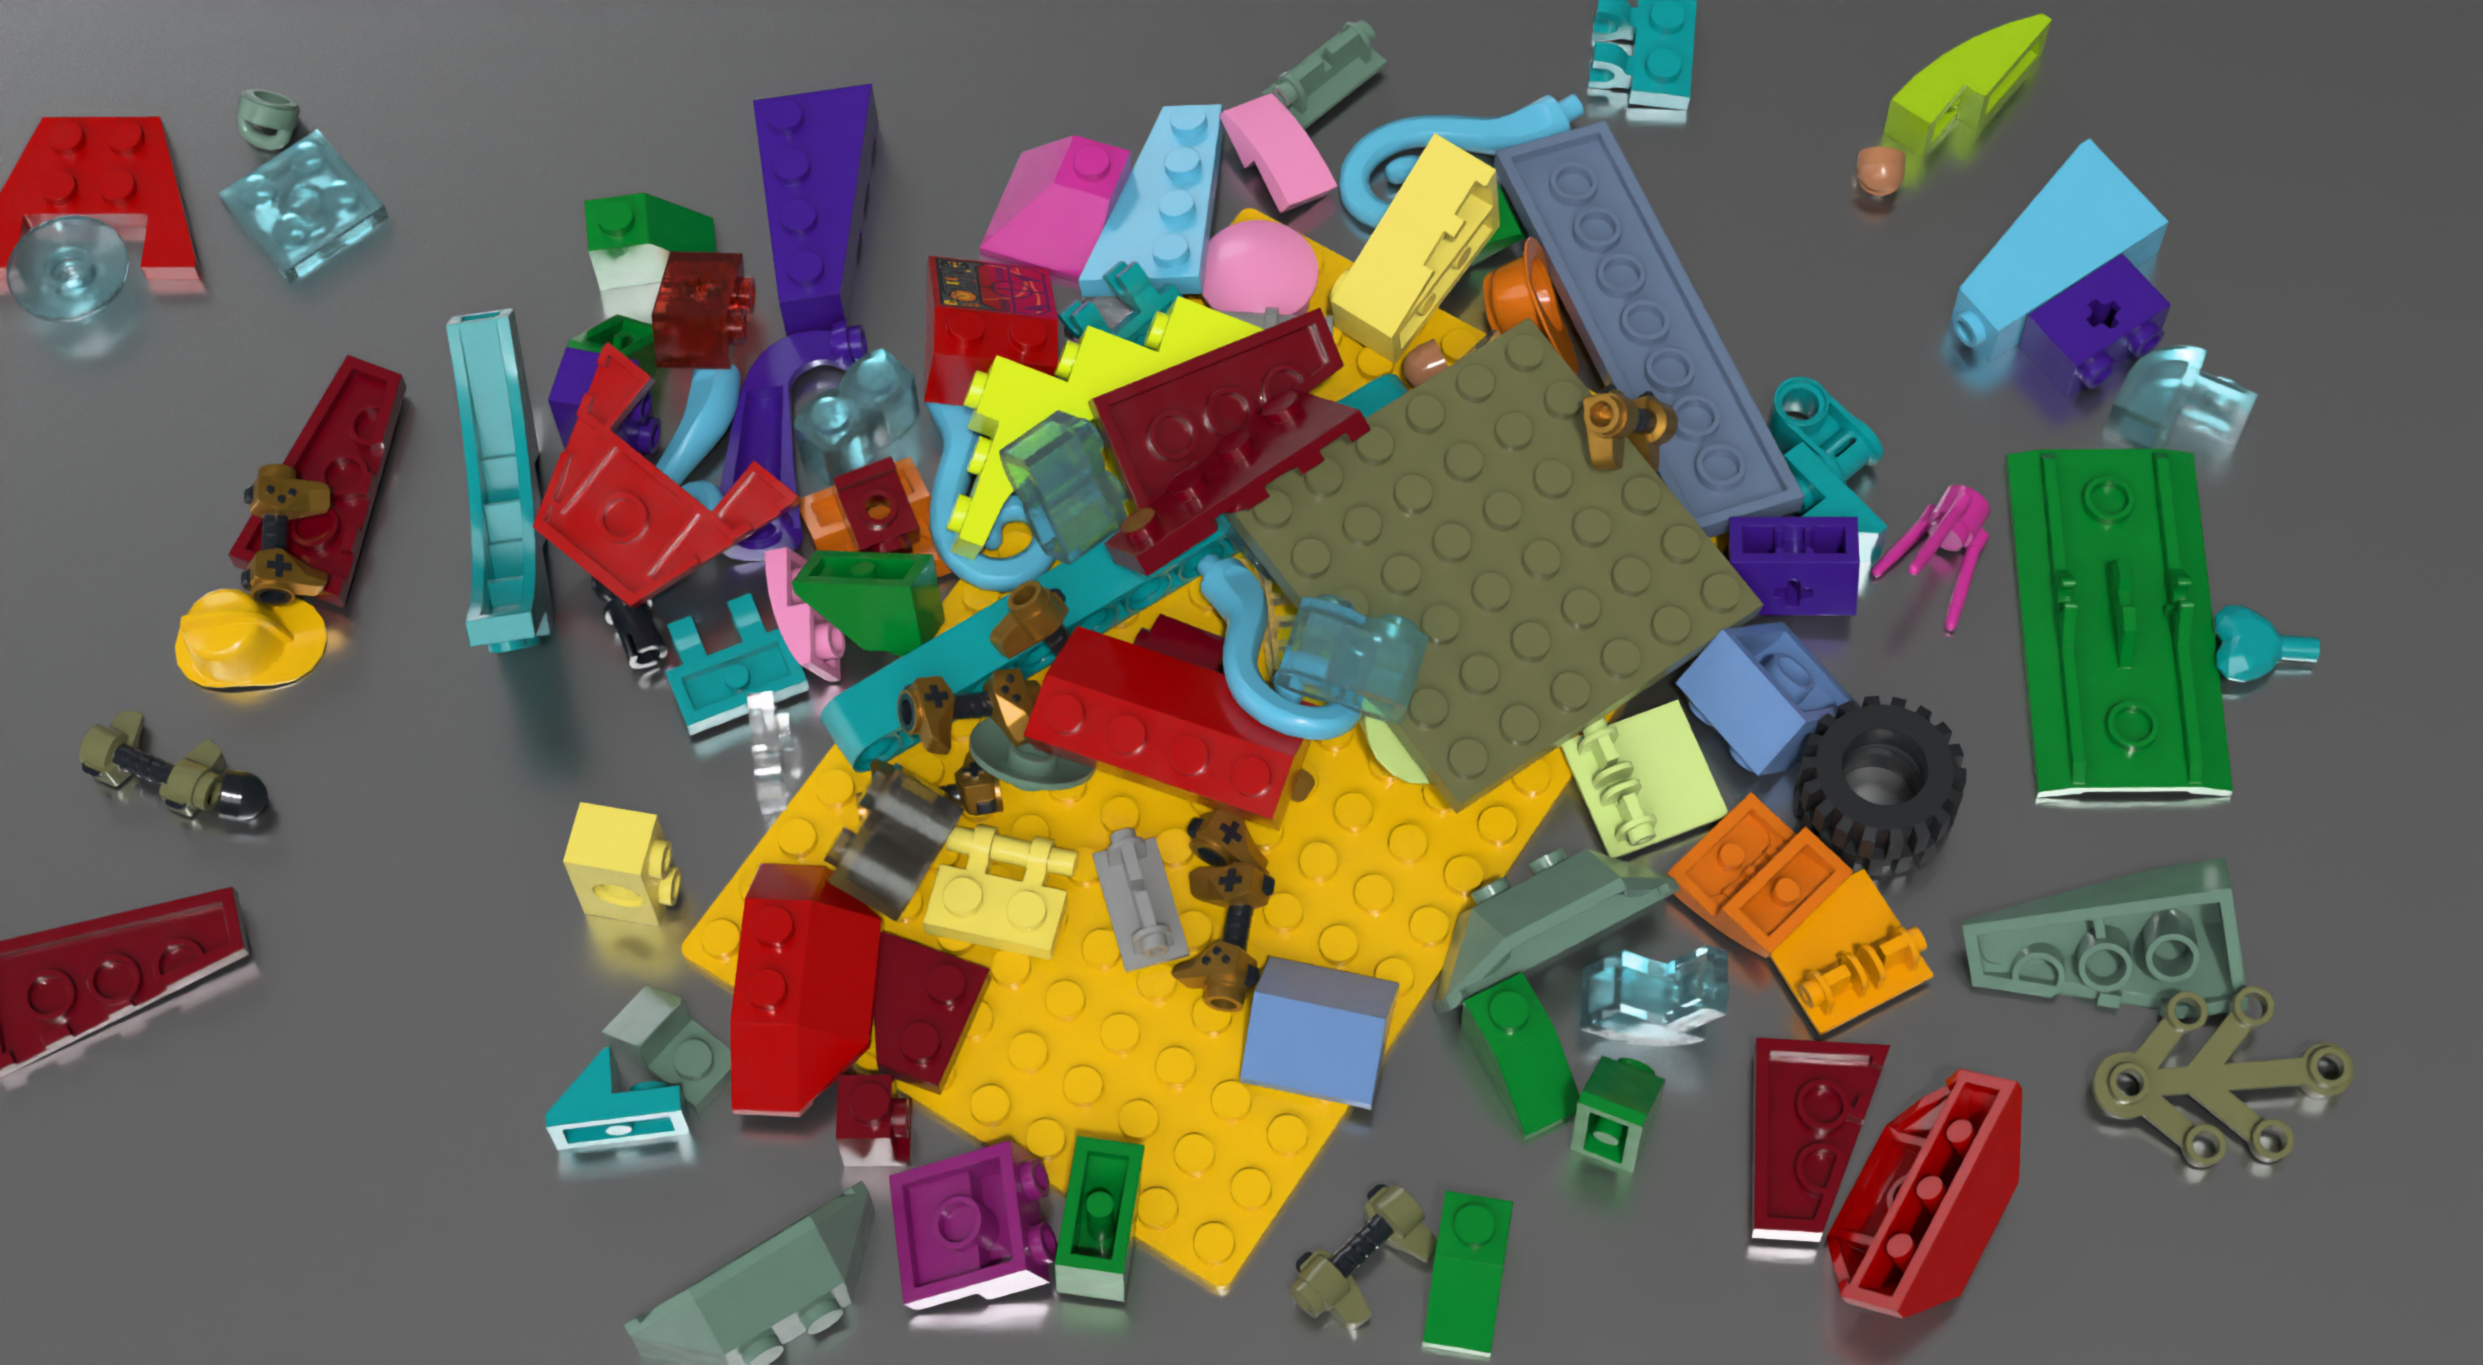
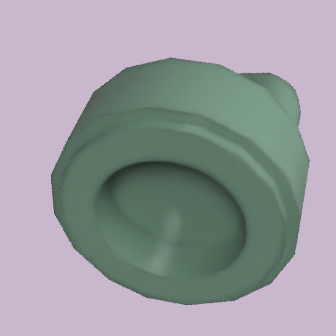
[237,89,300,150]

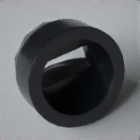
[219,768,268,822]

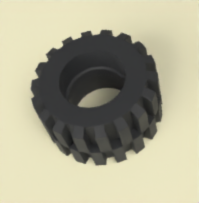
[1794,696,1967,876]

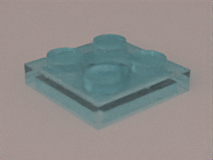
[218,129,389,284]

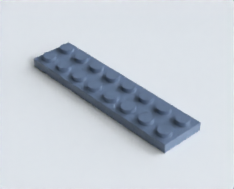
[1494,120,1805,538]

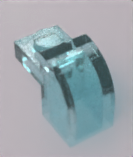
[2103,345,2258,449]
[1580,945,1730,1047]

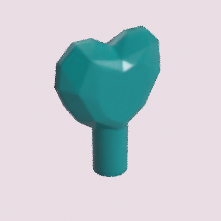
[2214,605,2320,683]

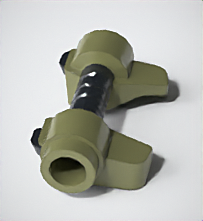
[79,710,226,817]
[1288,1184,1437,1330]

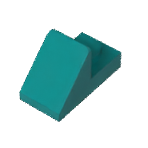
[1784,441,1888,563]
[545,1046,690,1150]

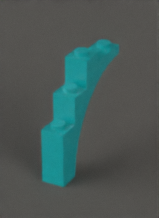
[446,308,555,653]

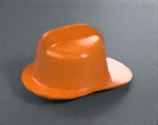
[1483,237,1579,374]

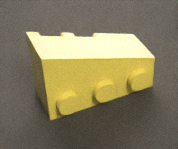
[1330,133,1500,364]

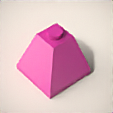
[979,135,1132,283]

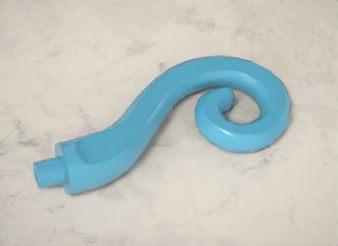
[1338,94,1584,229]
[655,349,741,511]
[925,402,1060,592]
[1197,554,1364,740]

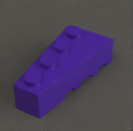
[753,83,879,336]

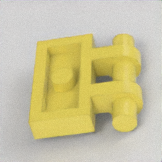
[923,824,1079,961]

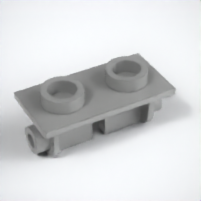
[1092,828,1190,973]

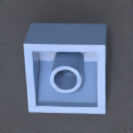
[1676,622,1861,776]

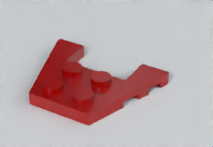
[0,116,201,280]
[532,342,801,609]

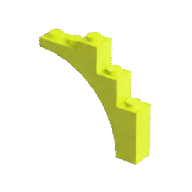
[946,296,1265,560]

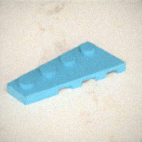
[1078,104,1224,297]

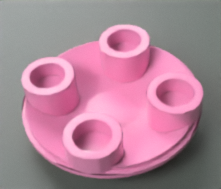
[1202,220,1318,315]

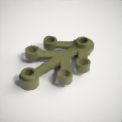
[2092,986,2354,1168]

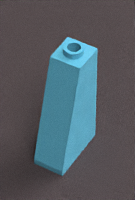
[1951,138,2169,363]

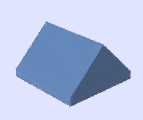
[1240,956,1399,1110]

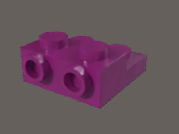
[889,1140,1058,1311]

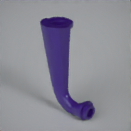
[720,318,868,561]

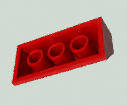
[1023,626,1318,831]

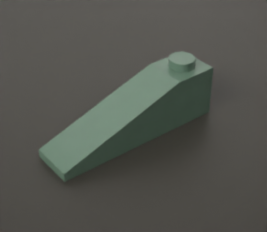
[1962,858,2250,1019]

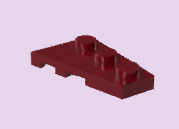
[1752,1037,1891,1242]

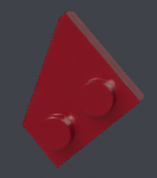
[874,931,992,1095]

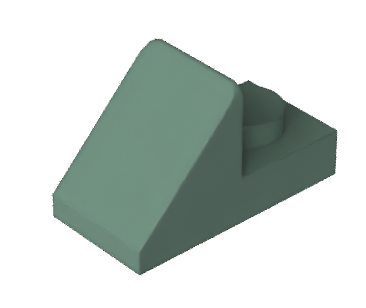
[601,985,731,1116]

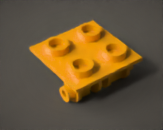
[1769,869,1934,1036]

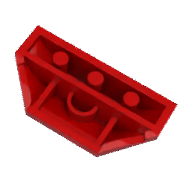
[730,863,883,1117]
[1826,1069,2023,1319]

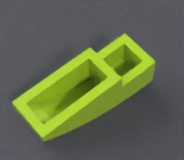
[1884,13,2052,158]

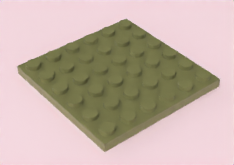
[1224,318,1764,814]

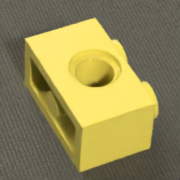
[563,802,681,927]

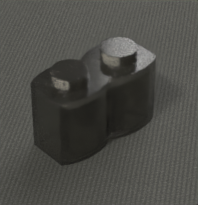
[823,763,965,921]

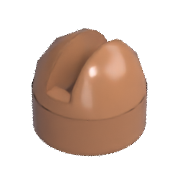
[1856,146,1906,197]
[1403,339,1448,388]

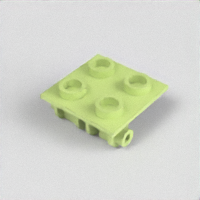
[1561,700,1729,858]

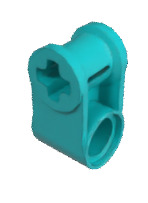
[1766,376,1884,485]

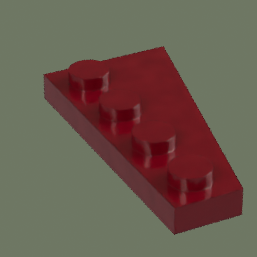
[1088,308,1344,512]
[228,355,406,608]
[1104,388,1371,577]
[0,887,249,1078]

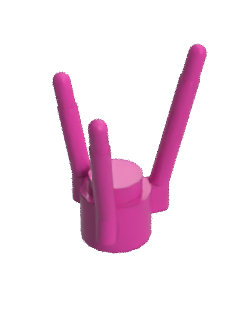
[1871,485,1990,631]

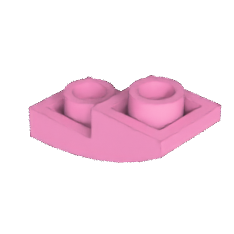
[1219,93,1338,214]
[764,547,846,682]

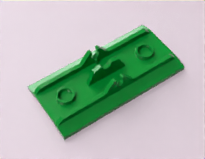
[2005,449,2233,798]

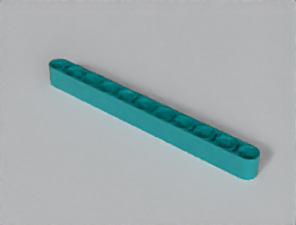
[819,373,1409,773]

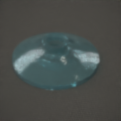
[6,216,129,322]

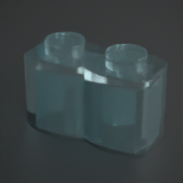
[793,348,920,487]
[999,410,1127,565]
[1276,594,1430,724]

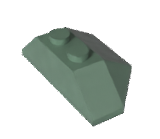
[1432,847,1680,1015]
[624,1181,875,1365]

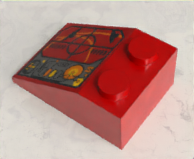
[924,256,1058,406]

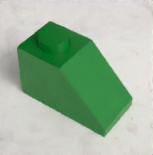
[584,193,720,290]
[792,550,945,656]
[1461,972,1580,1141]
[1570,1055,1666,1173]
[1055,1136,1145,1302]
[1422,1190,1513,1357]

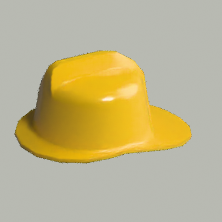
[175,588,328,688]

